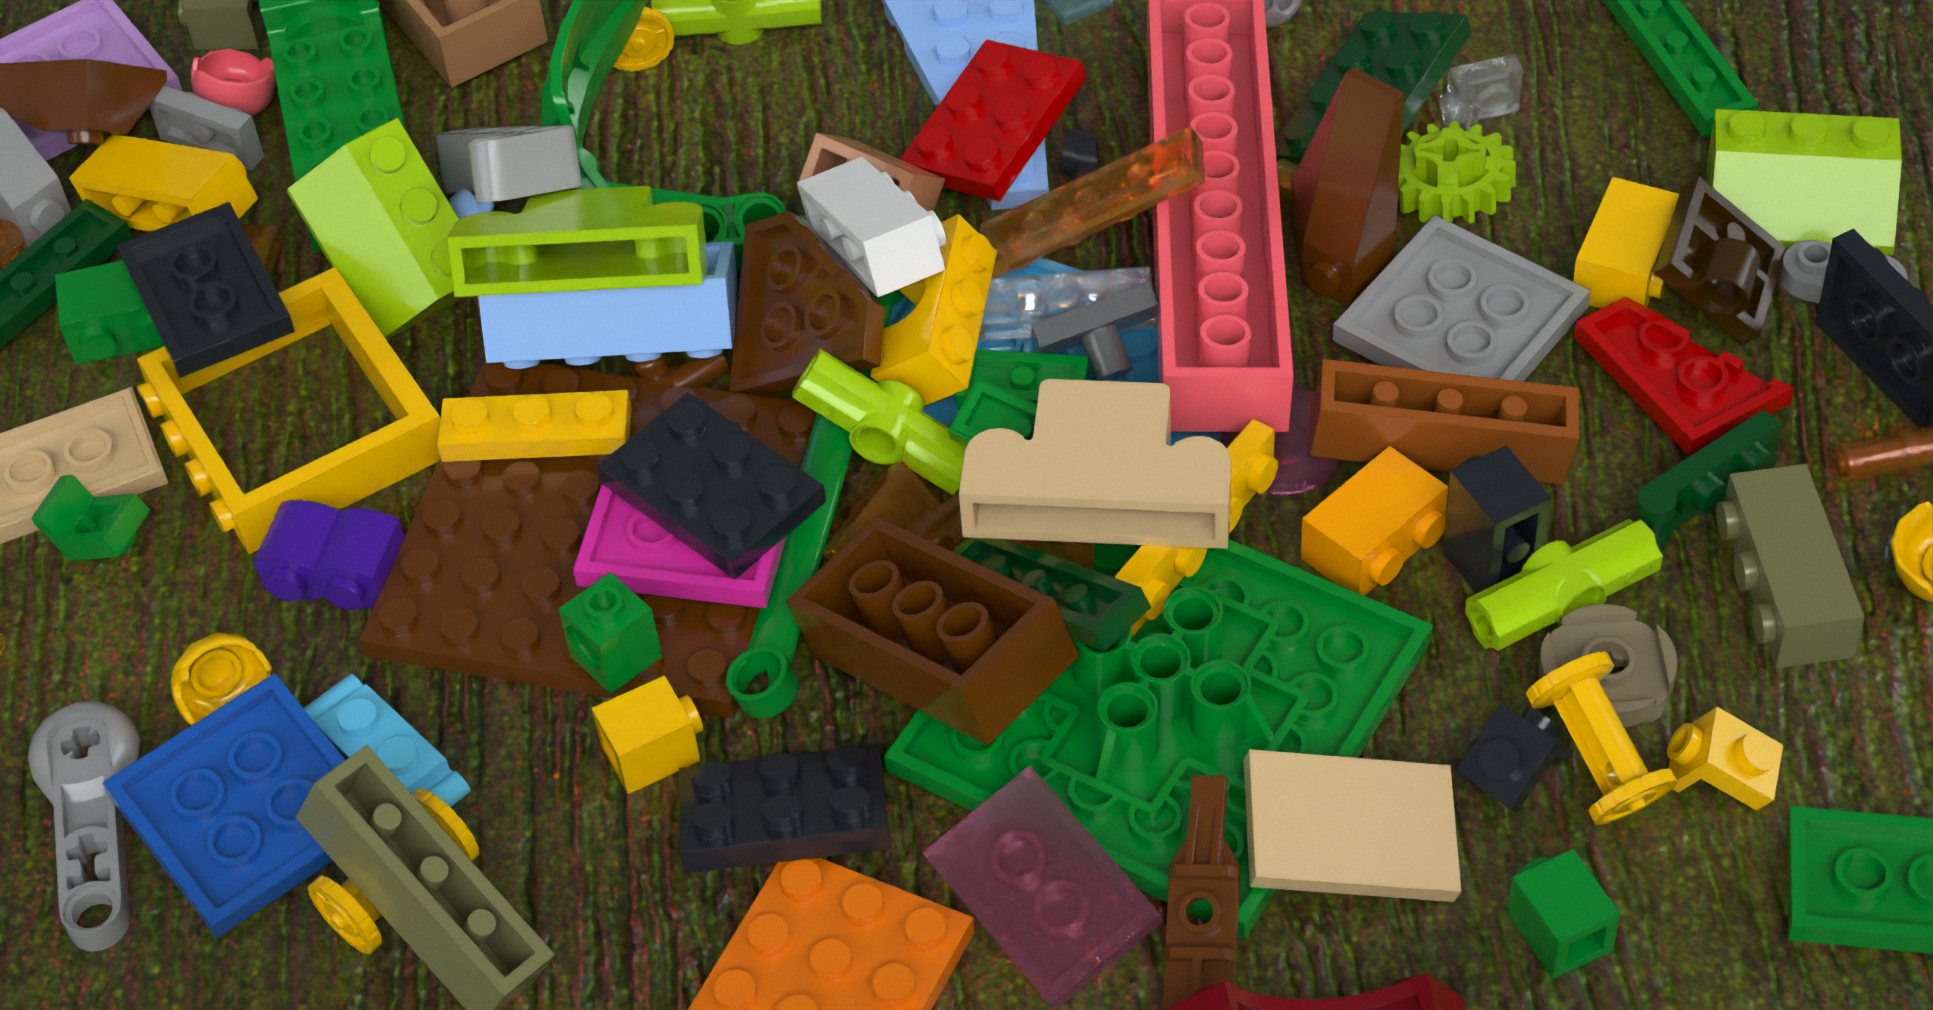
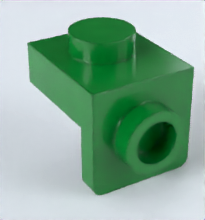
[32,475,150,561]

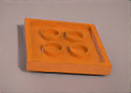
[688,857,975,1010]

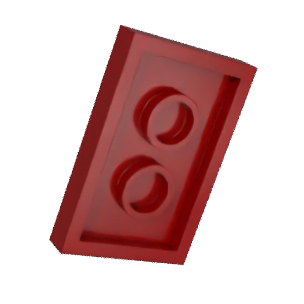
[900,39,1087,202]

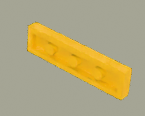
[1114,419,1278,637]

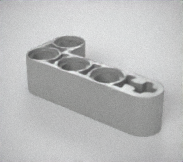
[435,125,582,203]

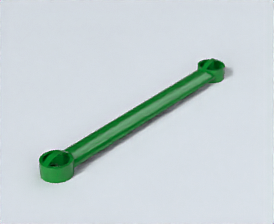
[726,289,905,719]

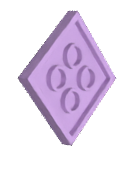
[0,0,183,161]

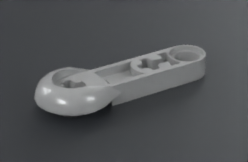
[27,701,141,951]

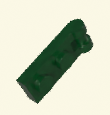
[1634,409,1782,552]

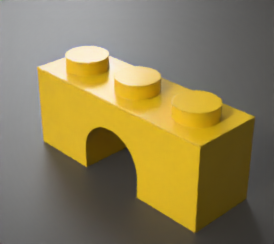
[870,214,997,406]

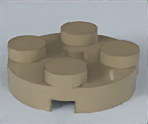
[1539,604,1677,728]

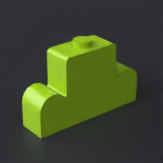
[447,186,708,297]

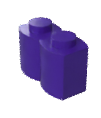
[253,500,405,610]

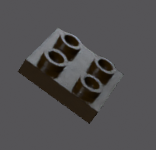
[1654,176,1786,345]

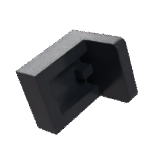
[1455,703,1572,813]

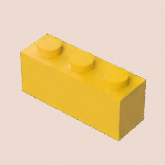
[69,134,259,232]

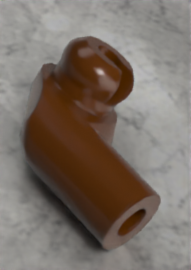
[634,353,729,387]

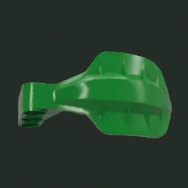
[541,0,786,270]

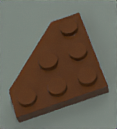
[729,211,885,396]

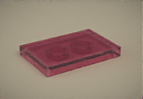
[922,765,1163,1010]

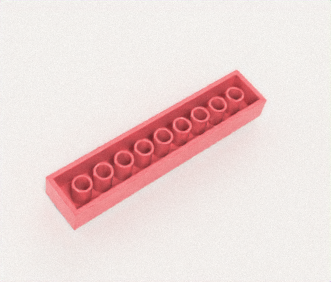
[1146,0,1294,432]

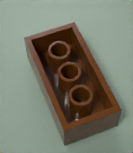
[786,517,1079,746]

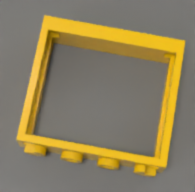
[137,267,441,554]

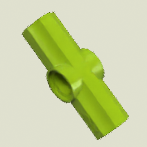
[651,0,822,45]
[792,349,967,496]
[1465,519,1663,651]

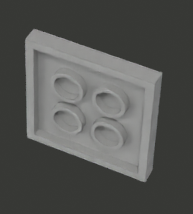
[1333,215,1591,381]

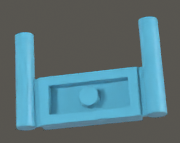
[304,673,471,807]

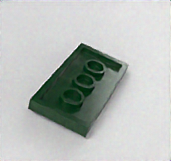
[1275,10,1472,174]

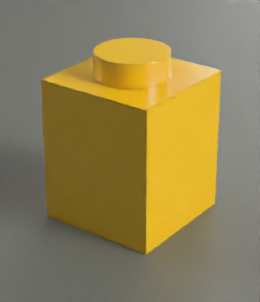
[591,675,704,794]

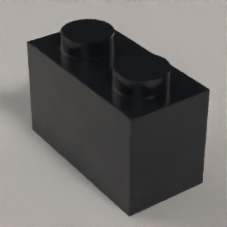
[1443,445,1552,594]

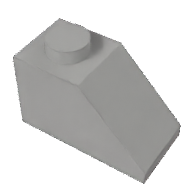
[0,107,71,248]

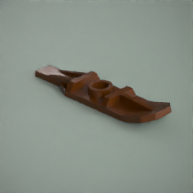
[1161,775,1241,1010]

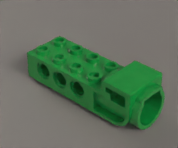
[258,0,409,253]

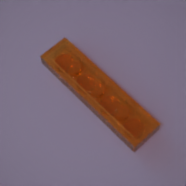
[980,126,1205,279]

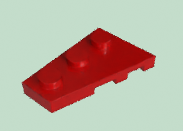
[1574,297,1794,457]

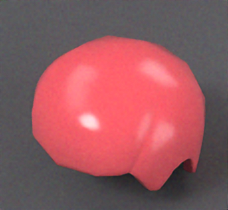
[191,48,277,117]

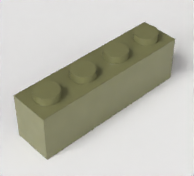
[295,745,555,1010]

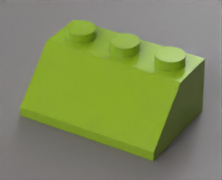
[1707,109,1902,255]
[287,118,468,340]

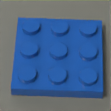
[102,673,345,938]

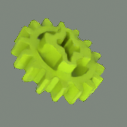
[1398,121,1516,223]

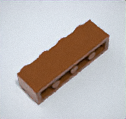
[1310,359,1580,484]

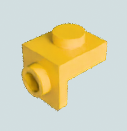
[1667,707,1783,811]

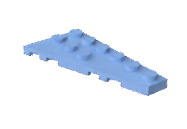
[881,0,1050,210]

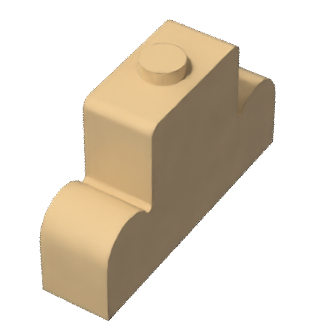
[959,379,1231,549]

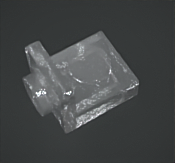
[1440,54,1523,131]

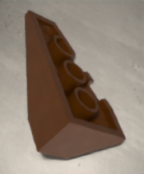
[0,59,167,145]
[1290,67,1404,308]

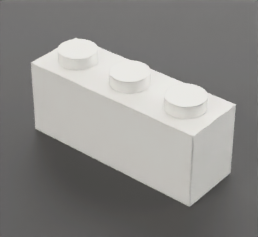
[797,157,946,297]

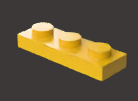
[437,390,632,462]

